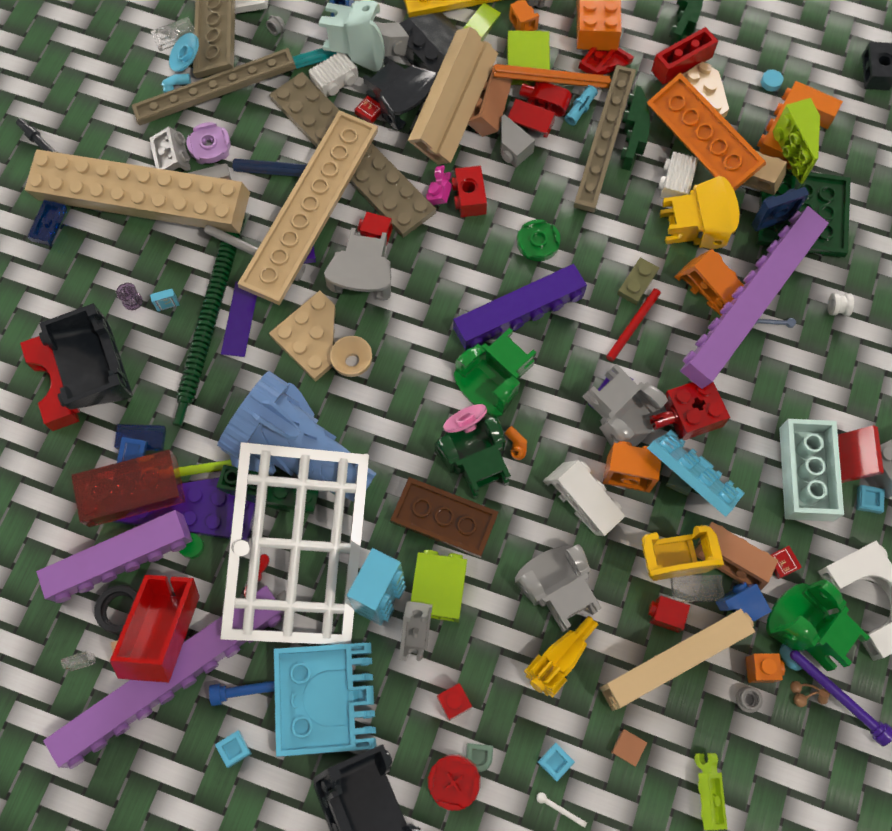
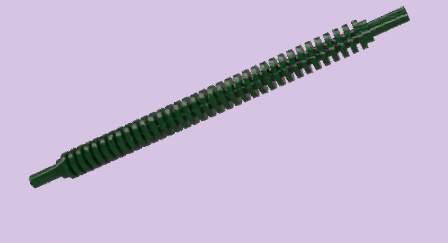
[173,216,246,427]

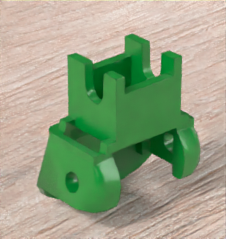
[454,328,537,417]
[766,579,870,671]

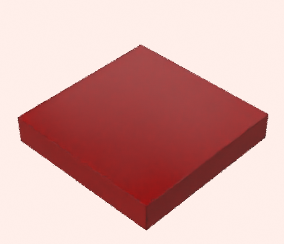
[838,425,884,483]

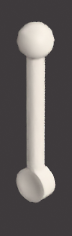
[536,792,587,828]

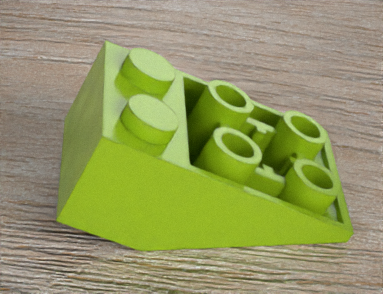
[773,98,820,184]

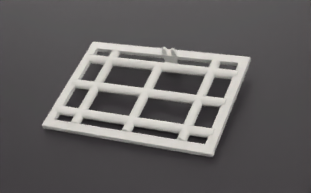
[220,442,369,645]

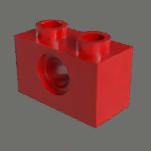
[451,166,487,217]

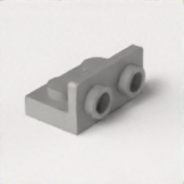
[149,126,191,171]

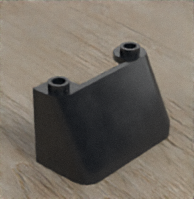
[39,303,133,410]
[313,744,422,831]

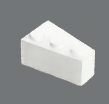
[543,460,625,536]

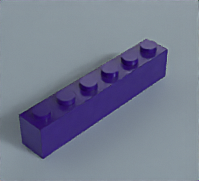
[453,264,587,351]

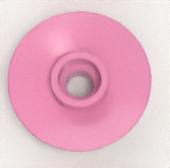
[443,404,487,433]

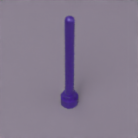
[790,650,892,747]

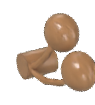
[790,681,830,707]

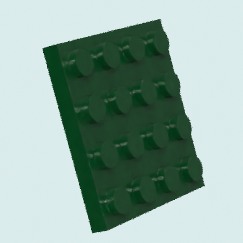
[756,169,851,258]

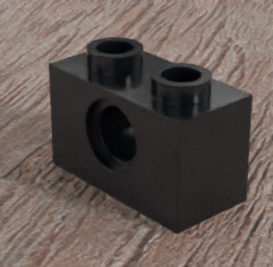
[862,42,892,91]

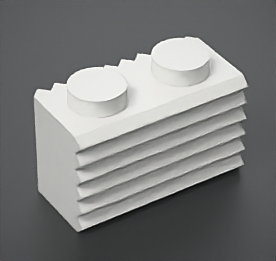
[309,52,358,97]
[658,151,698,198]

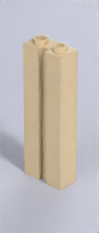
[408,27,498,165]
[600,609,755,711]

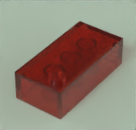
[71,450,186,527]

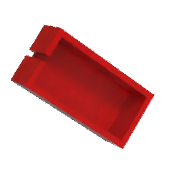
[110,575,200,683]

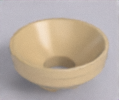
[330,336,372,377]

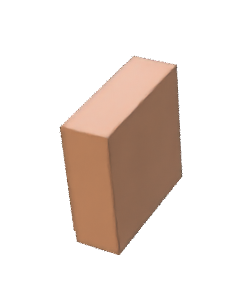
[611,729,647,767]

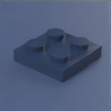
[751,187,809,232]

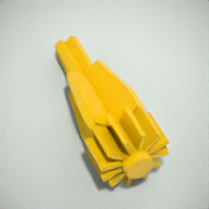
[524,616,598,698]

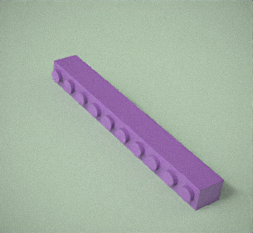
[680,206,829,389]
[43,586,284,769]

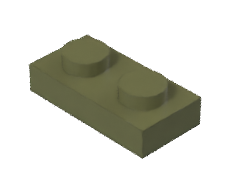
[617,257,659,305]

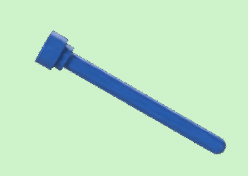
[209,681,275,706]

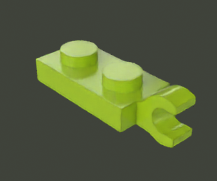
[695,753,728,830]

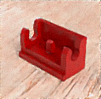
[508,99,555,138]

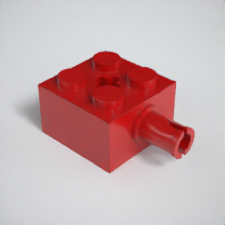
[649,382,731,440]

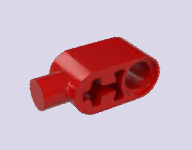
[519,82,572,117]

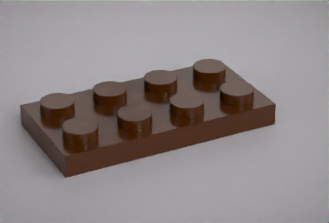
[390,477,499,558]

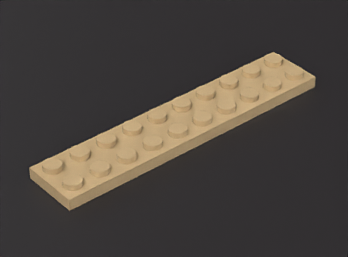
[238,110,378,305]

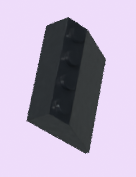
[399,12,458,75]

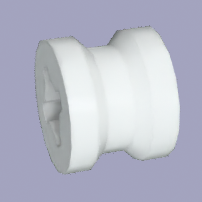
[828,293,854,316]

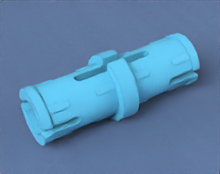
[564,85,598,126]

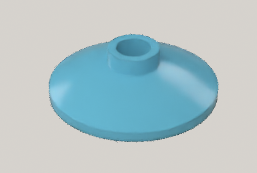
[169,33,199,72]

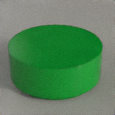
[179,533,204,559]

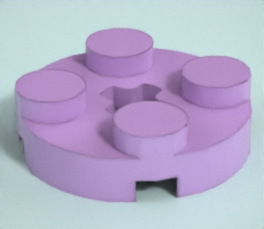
[186,122,231,164]

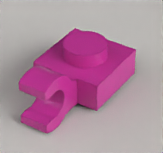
[426,165,452,205]

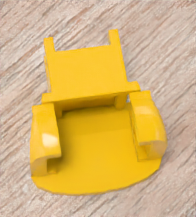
[660,176,740,249]
[642,525,724,581]

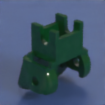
[435,416,511,499]

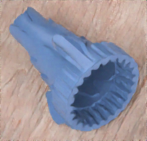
[217,371,376,502]

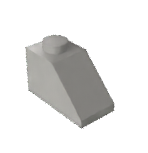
[375,22,409,56]
[500,114,535,167]

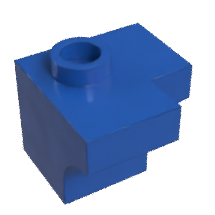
[716,582,772,622]

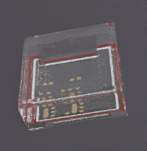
[61,651,96,671]

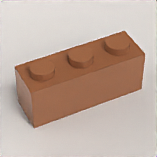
[468,67,512,137]
[695,522,778,591]

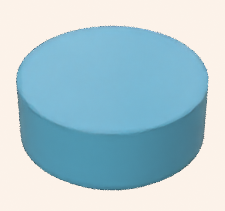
[761,70,783,91]

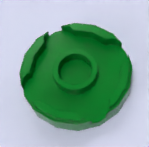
[517,219,561,261]

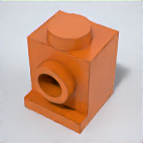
[509,0,539,31]

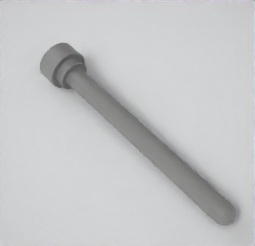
[204,225,306,282]

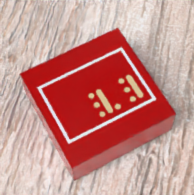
[354,96,381,124]
[770,546,802,579]

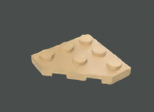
[682,61,729,117]
[269,290,336,382]

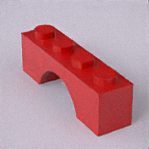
[20,336,80,431]

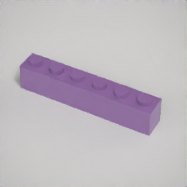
[36,510,193,603]

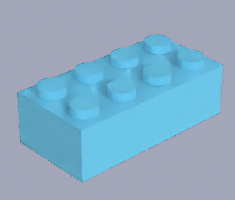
[347,548,406,626]

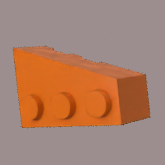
[674,249,744,316]

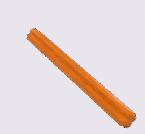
[492,64,611,89]

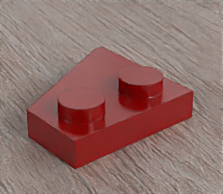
[578,47,634,75]

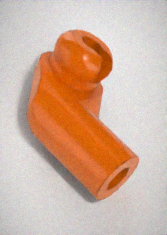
[504,426,527,460]

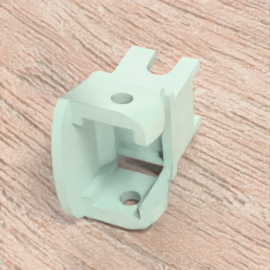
[319,0,385,72]

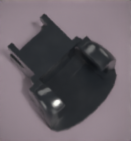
[363,57,437,130]

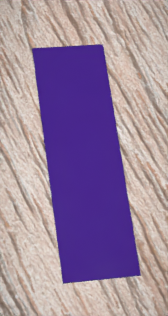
[221,281,257,357]

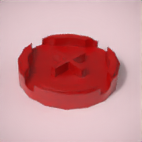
[428,755,481,811]

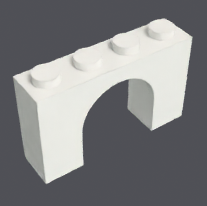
[818,541,892,661]

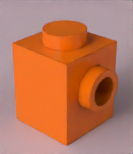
[745,653,785,683]

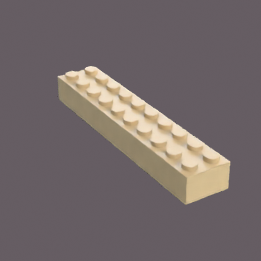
[25,149,250,234]

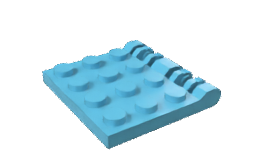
[647,430,745,517]
[274,643,377,757]

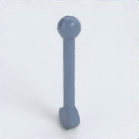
[755,318,796,328]

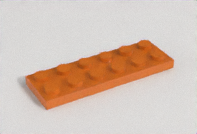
[647,73,766,191]

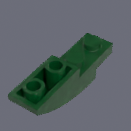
[669,0,703,46]
[620,85,650,171]
[217,465,319,514]

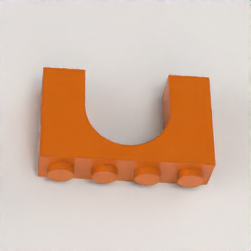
[757,81,843,169]

